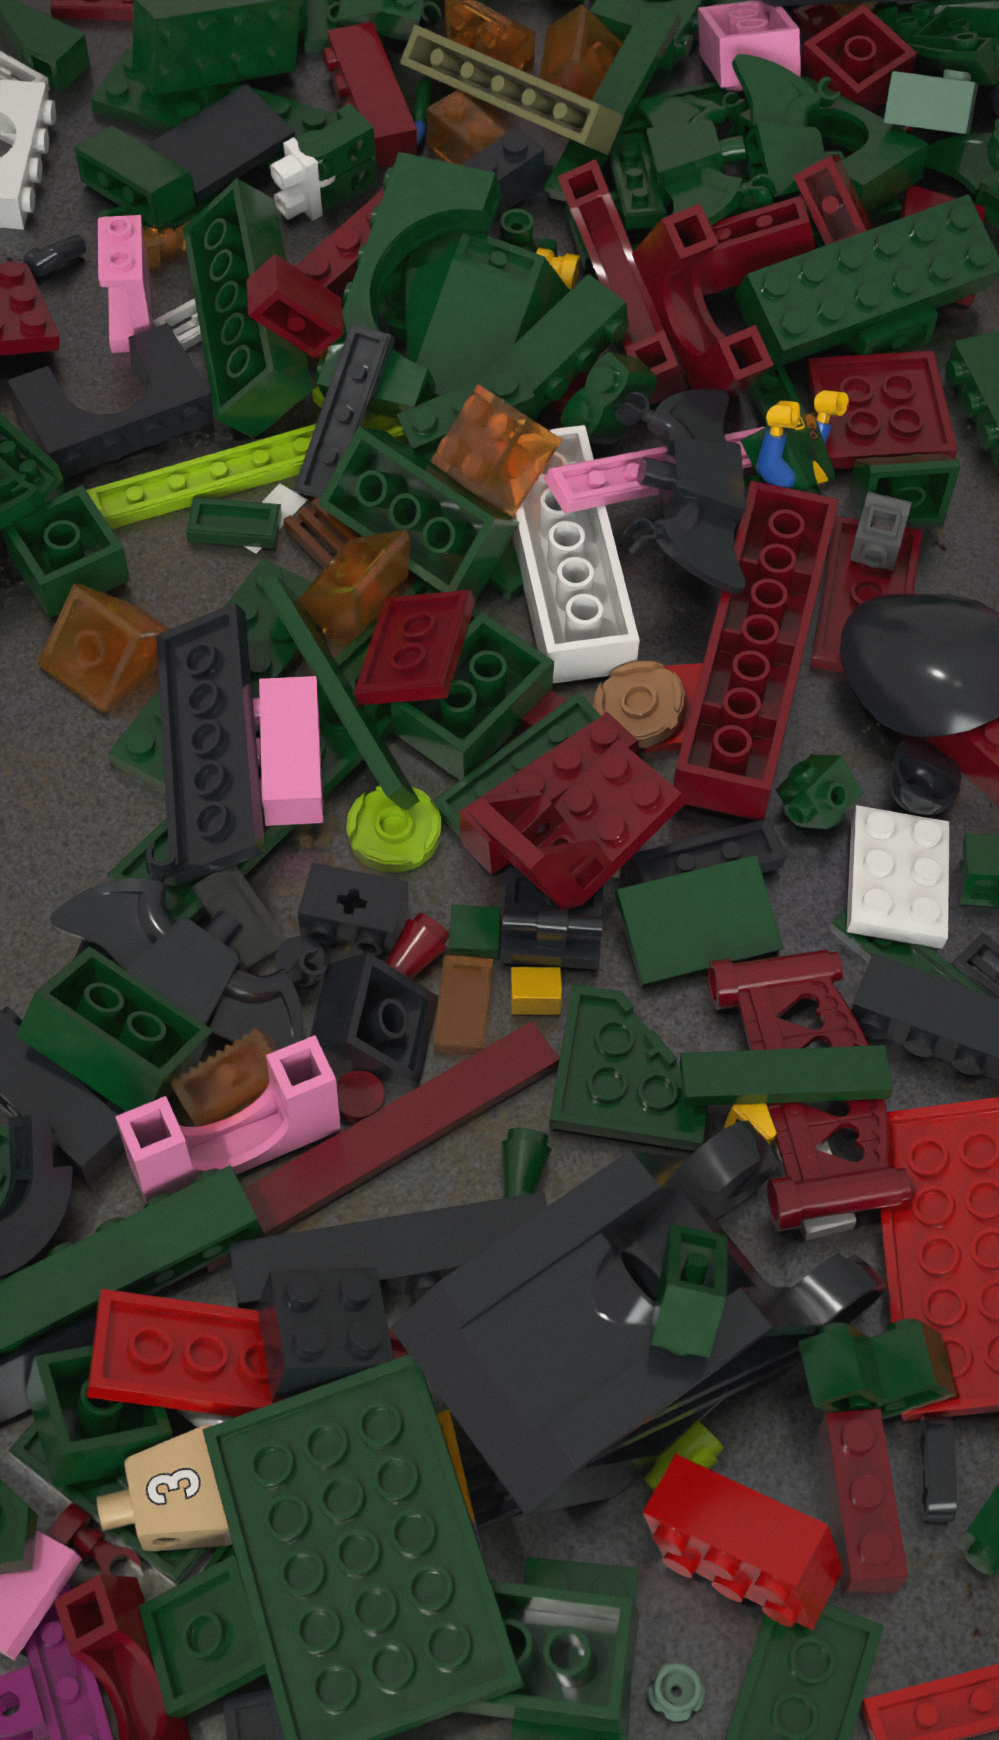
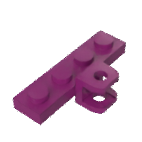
[0,1581,113,1740]

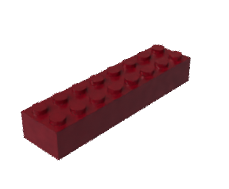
[673,481,839,821]

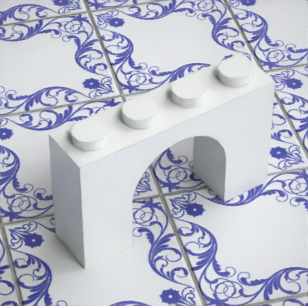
[0,79,56,229]

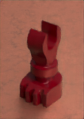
[45,1502,142,1575]

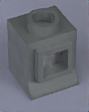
[850,492,912,571]

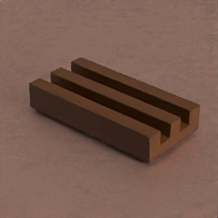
[283,497,374,584]

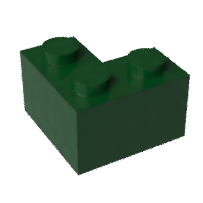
[798,1319,957,1420]

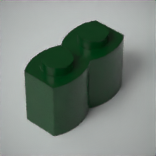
[561,352,658,446]

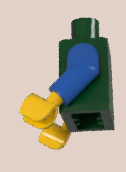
[740,390,848,495]

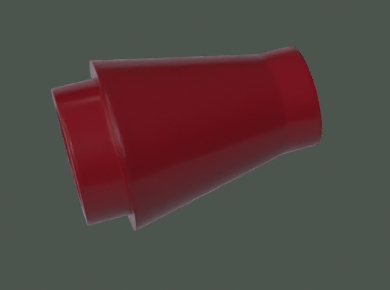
[386,913,450,979]

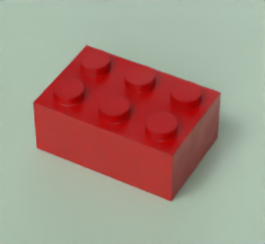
[643,1454,843,1630]

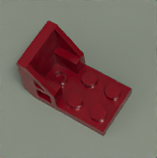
[467,740,687,909]

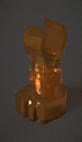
[143,220,191,268]

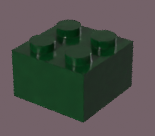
[2,485,130,618]
[27,1345,172,1488]

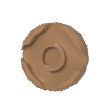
[593,661,687,748]

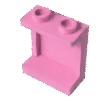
[98,215,153,353]

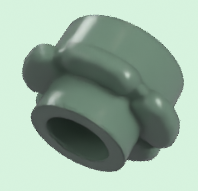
[648,1663,705,1722]

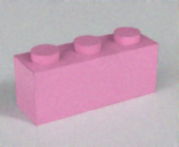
[253,676,323,826]

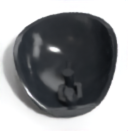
[840,594,999,737]

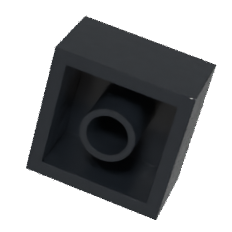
[257,1268,394,1403]

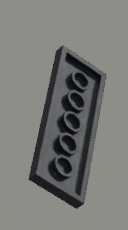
[156,603,265,884]

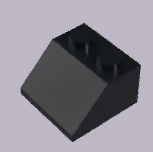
[310,952,438,1087]

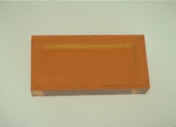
[434,955,493,1055]

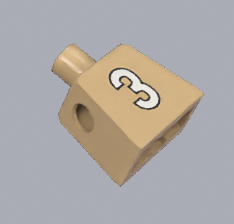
[96,1424,233,1552]

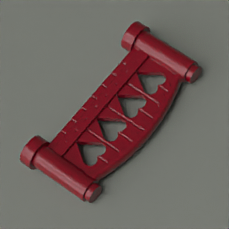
[707,949,911,1232]

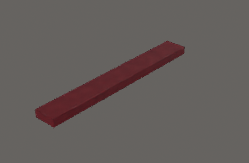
[205,1021,560,1273]

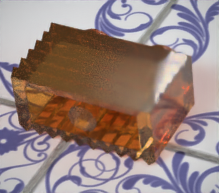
[171,1028,279,1126]

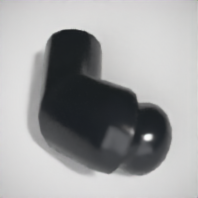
[23,235,86,277]

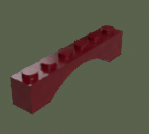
[557,159,688,405]

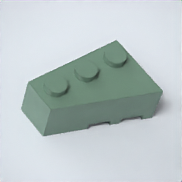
[884,70,978,134]

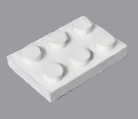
[846,805,949,949]

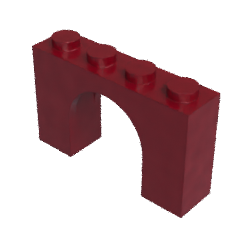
[631,204,774,399]

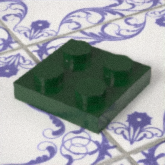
[139,1554,267,1719]

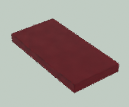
[810,515,923,673]

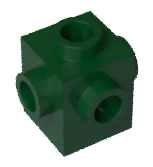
[775,754,863,829]

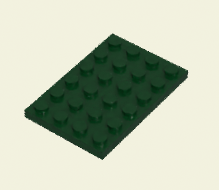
[202,1354,525,1740]

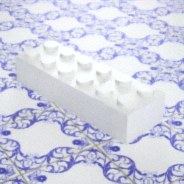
[497,425,640,683]

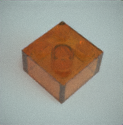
[430,384,563,517]

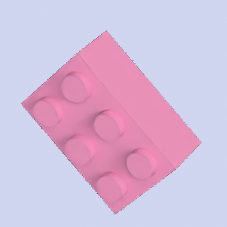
[698,0,801,91]

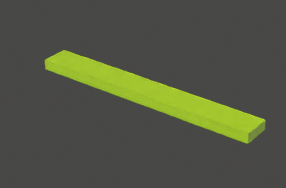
[86,413,408,529]

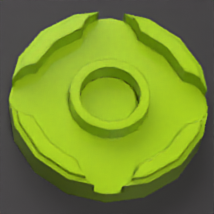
[346,786,441,873]

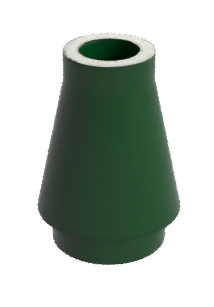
[501,1128,552,1198]

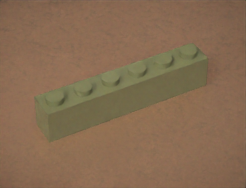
[400,25,624,155]

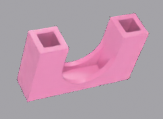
[115,1035,341,1203]

